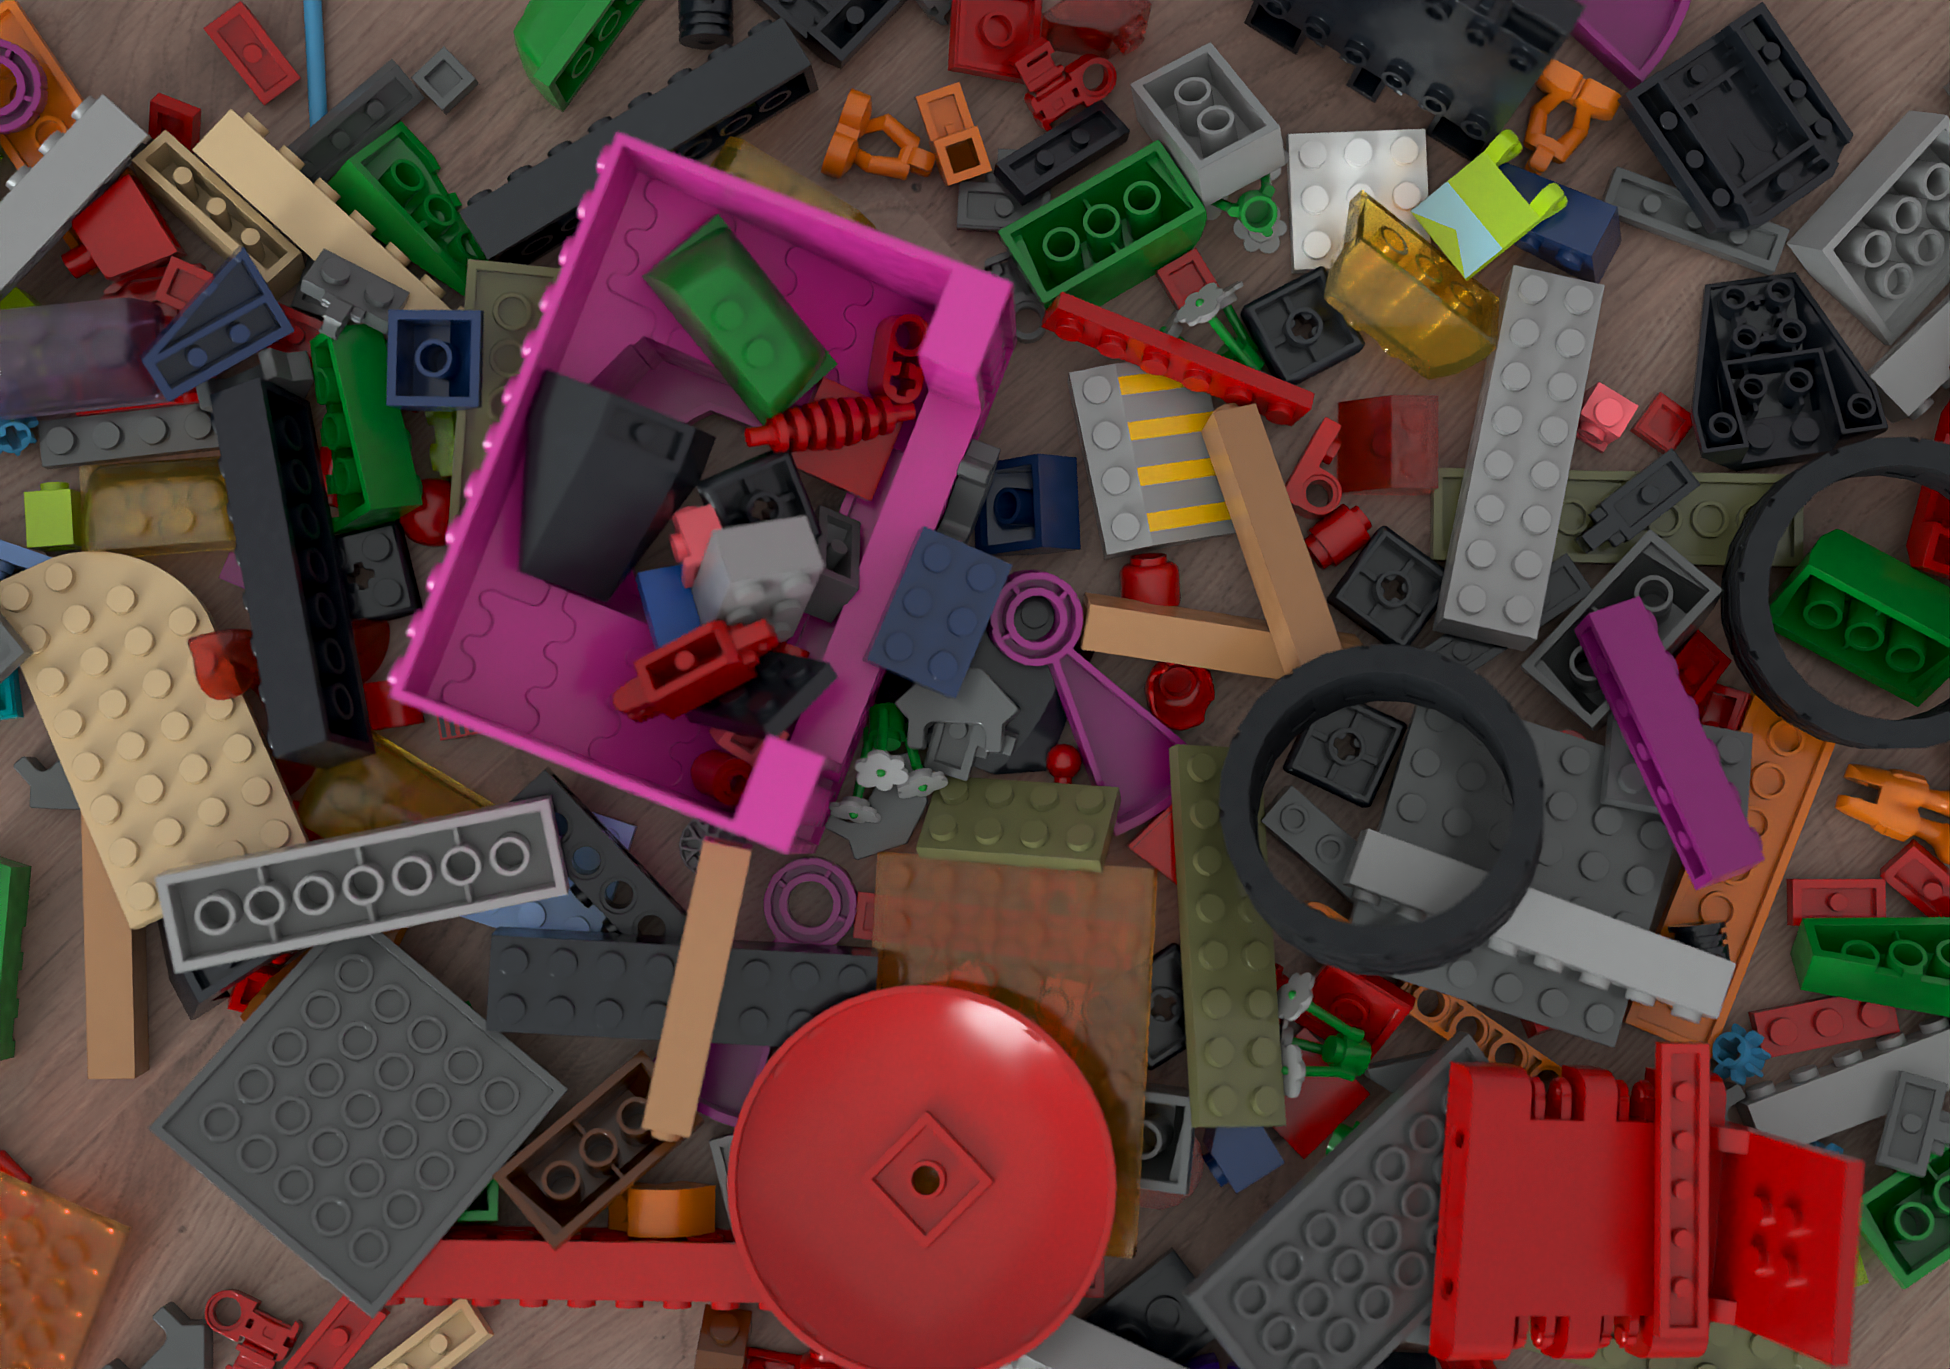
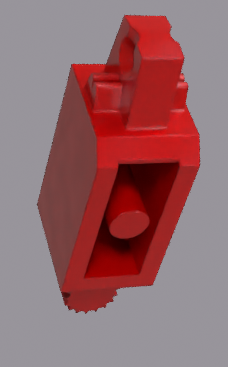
[612,618,781,724]

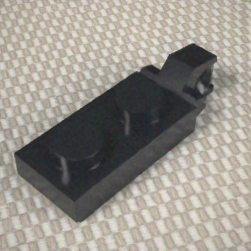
[1574,448,1701,554]

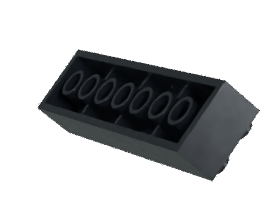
[459,17,819,265]
[210,377,376,770]
[486,926,878,1047]

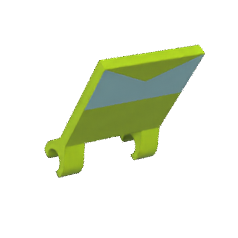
[1410,129,1568,281]

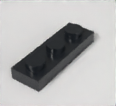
[993,99,1130,206]

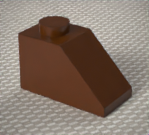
[694,1304,752,1369]

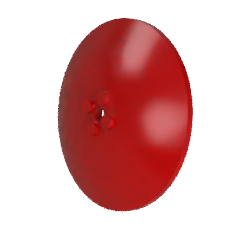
[727,985,1117,1369]

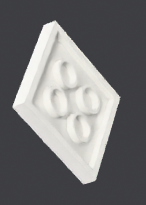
[1286,129,1432,274]

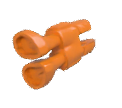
[1835,764,1950,865]

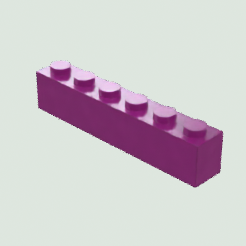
[1574,596,1765,891]

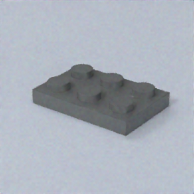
[1600,710,1753,820]

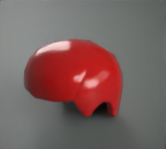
[398,478,451,547]
[1144,661,1215,731]

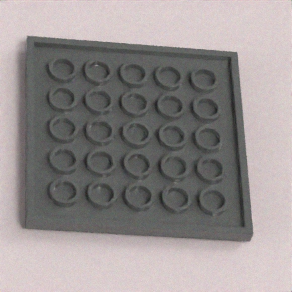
[1349,705,1674,1048]
[148,932,568,1319]

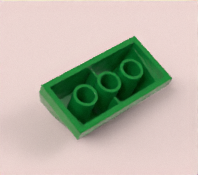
[513,0,645,112]
[998,139,1207,311]
[642,214,838,425]
[1768,529,1950,707]
[1859,1147,1950,1290]

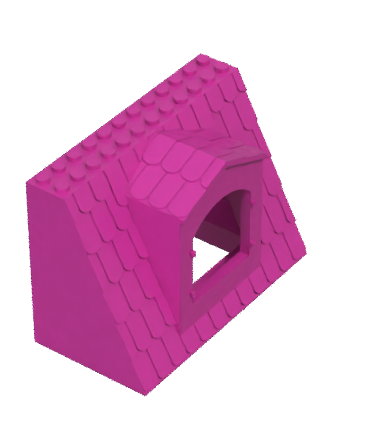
[389,132,1017,854]

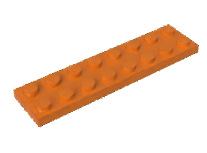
[1622,690,1835,1058]

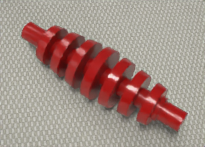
[744,396,916,453]

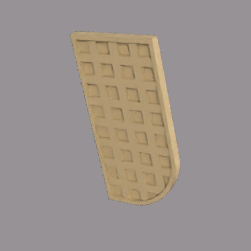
[0,551,310,930]

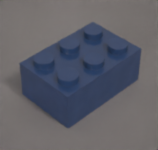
[862,526,1012,698]

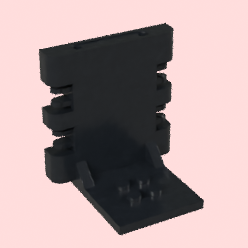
[1244,0,1586,162]

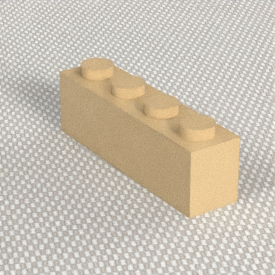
[131,130,305,301]

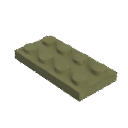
[916,776,1121,873]

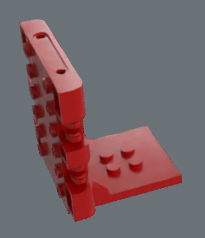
[1429,1061,1864,1366]

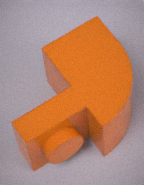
[915,82,992,186]
[608,1181,716,1238]

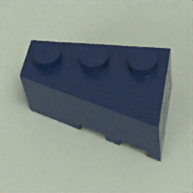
[1498,162,1622,284]
[139,246,295,402]

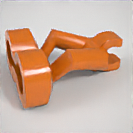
[1523,59,1622,176]
[821,88,935,181]

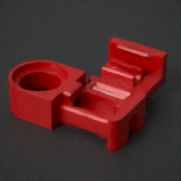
[1007,37,1117,132]
[204,1289,303,1369]

